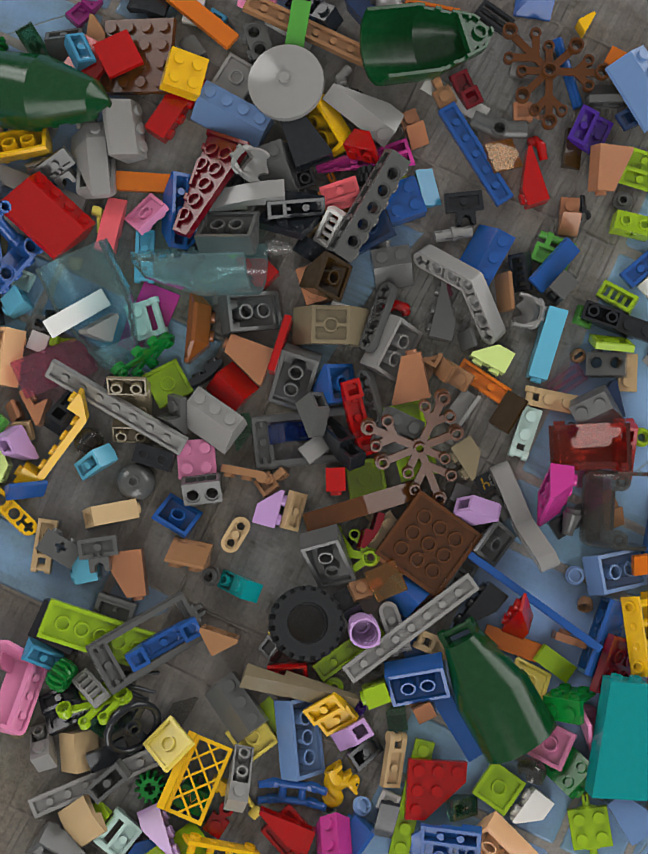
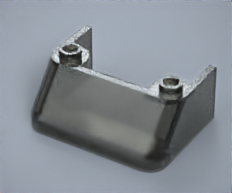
[579,468,648,551]

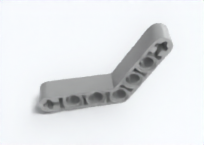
[413,244,506,345]
[488,460,560,573]

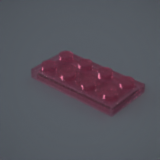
[10,335,98,399]

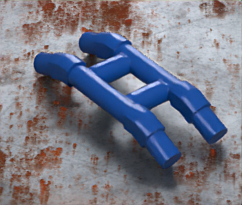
[256,777,328,812]

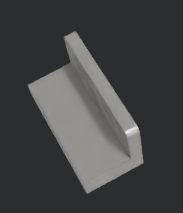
[445,390,481,426]

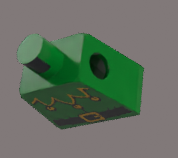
[171,773,210,826]

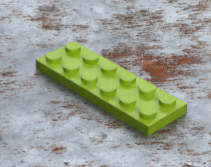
[36,598,156,667]

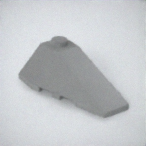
[322,83,404,147]
[71,121,111,198]

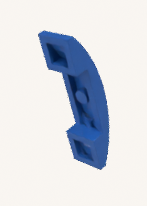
[124,616,201,672]

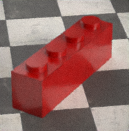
[144,77,206,144]

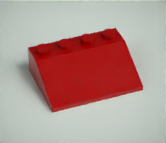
[0,171,96,260]

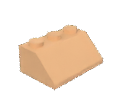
[0,327,27,388]
[476,811,538,854]

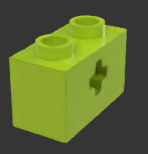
[608,209,648,242]
[359,677,391,710]

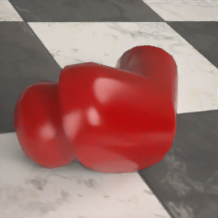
[527,135,548,161]
[382,300,411,316]

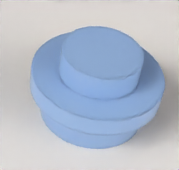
[565,565,585,585]
[353,796,371,817]

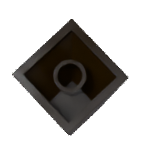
[299,251,353,302]

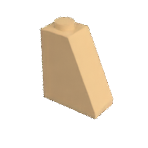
[82,498,141,529]

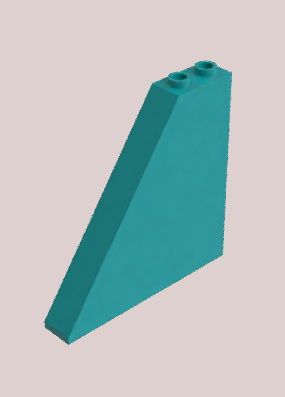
[584,673,648,801]

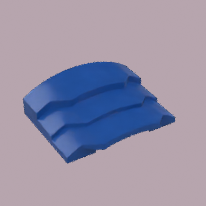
[411,823,482,854]

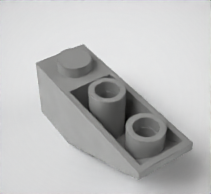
[223,744,254,813]

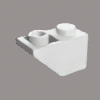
[509,785,554,824]

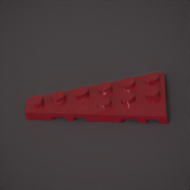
[173,129,251,239]

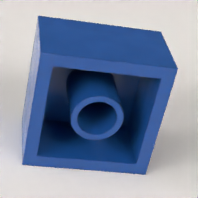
[378,175,427,227]

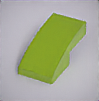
[533,644,577,683]

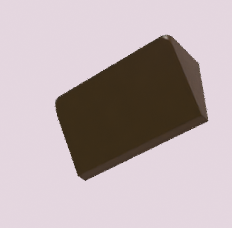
[560,128,582,170]
[489,390,529,434]

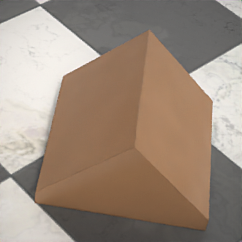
[199,624,241,656]

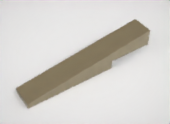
[239,663,360,709]

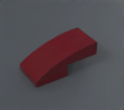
[448,68,484,110]
[356,512,385,549]

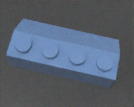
[605,45,648,133]
[190,80,274,147]
[274,697,325,782]

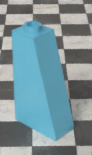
[525,306,568,384]

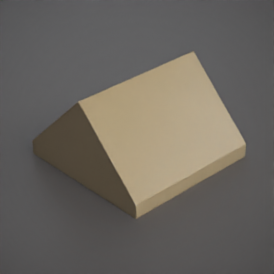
[59,728,100,774]

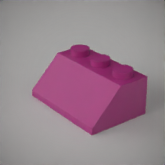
[537,463,578,527]
[315,812,352,854]

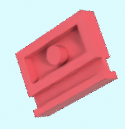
[319,175,360,210]

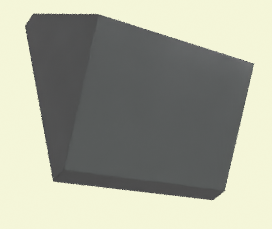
[472,521,517,567]

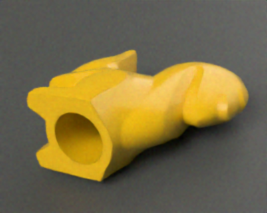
[322,759,360,808]

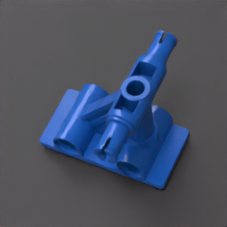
[0,200,44,295]

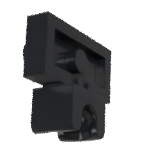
[444,190,484,227]

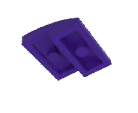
[567,104,614,155]

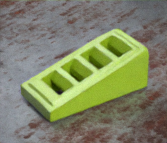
[595,279,639,315]

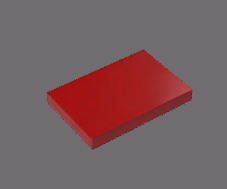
[267,314,293,376]

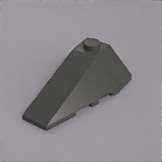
[25,821,86,854]

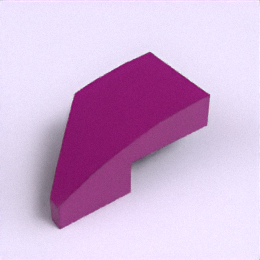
[65,0,103,28]

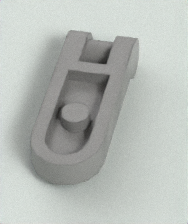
[379,601,412,657]

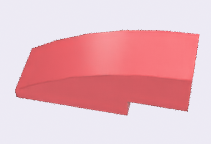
[95,197,128,254]

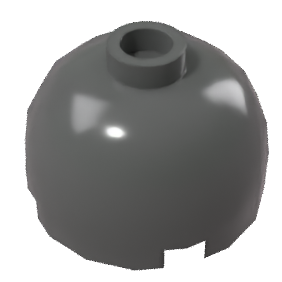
[117,463,156,501]

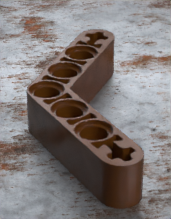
[302,481,418,532]

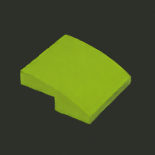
[618,146,648,192]

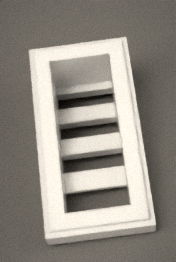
[313,205,347,248]

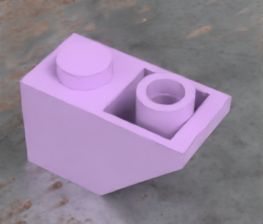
[0,425,39,461]
[252,490,287,528]
[453,495,502,526]
[330,714,374,752]

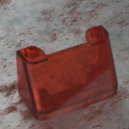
[549,418,632,471]

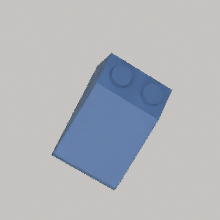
[582,547,648,595]

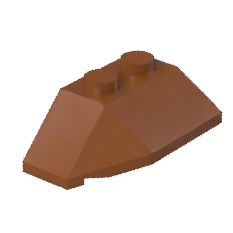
[184,286,216,364]

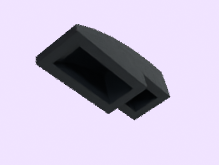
[322,417,366,471]

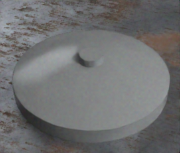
[248,44,325,121]

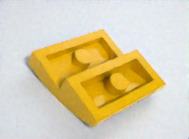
[302,692,359,737]

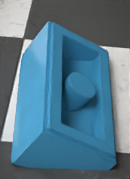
[64,32,96,71]
[414,168,442,208]
[21,637,65,670]

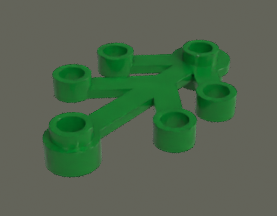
[110,332,175,377]

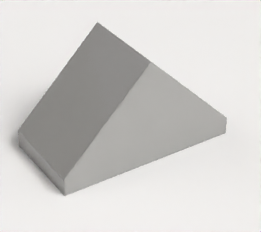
[78,313,119,342]

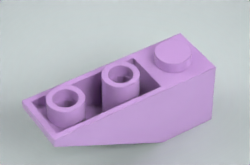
[137,803,181,854]

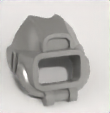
[230,144,270,183]
[511,292,548,330]

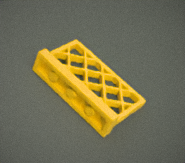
[156,730,233,826]

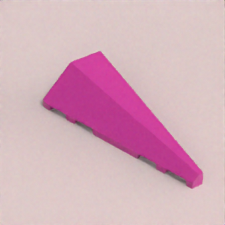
[316,138,416,173]

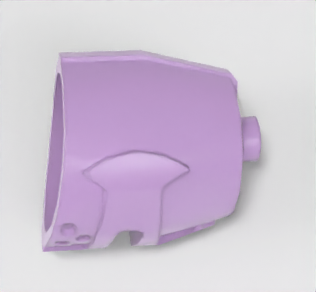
[347,612,381,649]

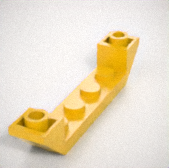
[13,388,89,483]

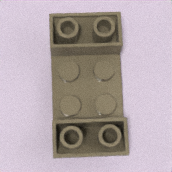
[292,305,369,347]
[106,376,153,443]

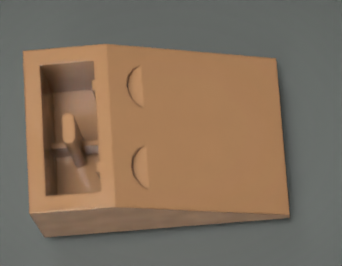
[164,536,214,572]

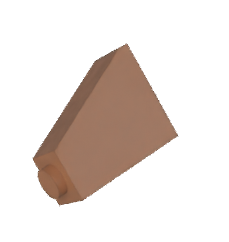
[588,143,634,196]
[223,334,273,387]
[392,349,432,406]
[110,548,149,601]

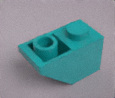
[217,569,263,603]

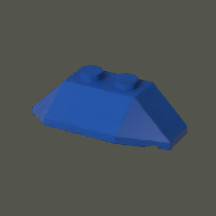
[161,171,196,250]

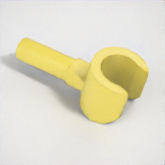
[91,205,104,233]
[248,797,260,820]

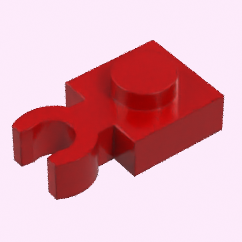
[202,801,233,840]

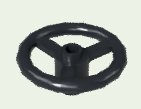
[103,700,162,756]

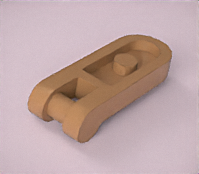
[220,464,274,484]

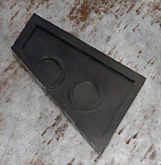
[259,211,323,240]

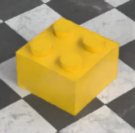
[159,46,209,102]

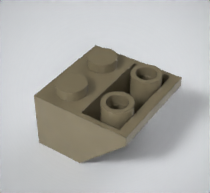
[446,435,481,482]

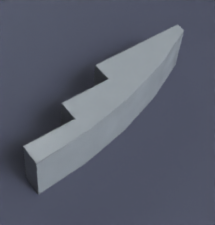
[209,179,285,212]

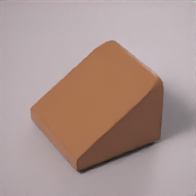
[5,399,25,422]

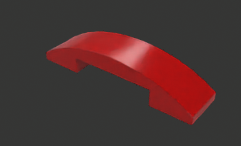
[340,377,378,456]

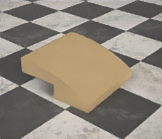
[58,794,108,848]

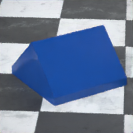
[151,493,203,539]
[379,571,430,618]

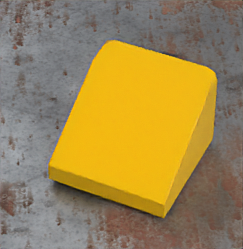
[575,11,596,39]

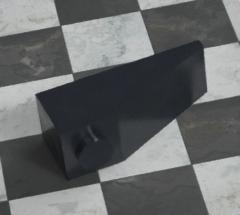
[266,190,325,219]
[44,390,76,436]

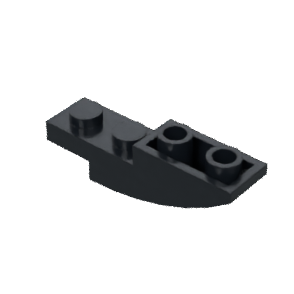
[581,300,648,343]

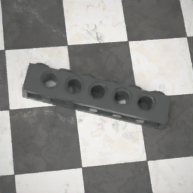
[326,149,410,263]

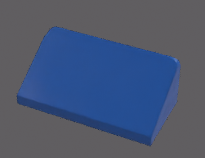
[4,480,48,500]

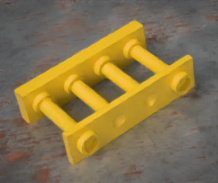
[620,591,648,677]
[182,832,261,854]

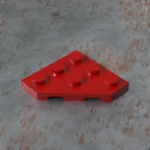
[404,758,467,821]

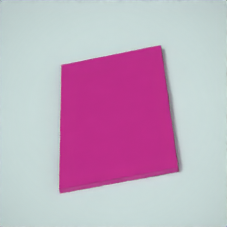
[118,282,180,357]

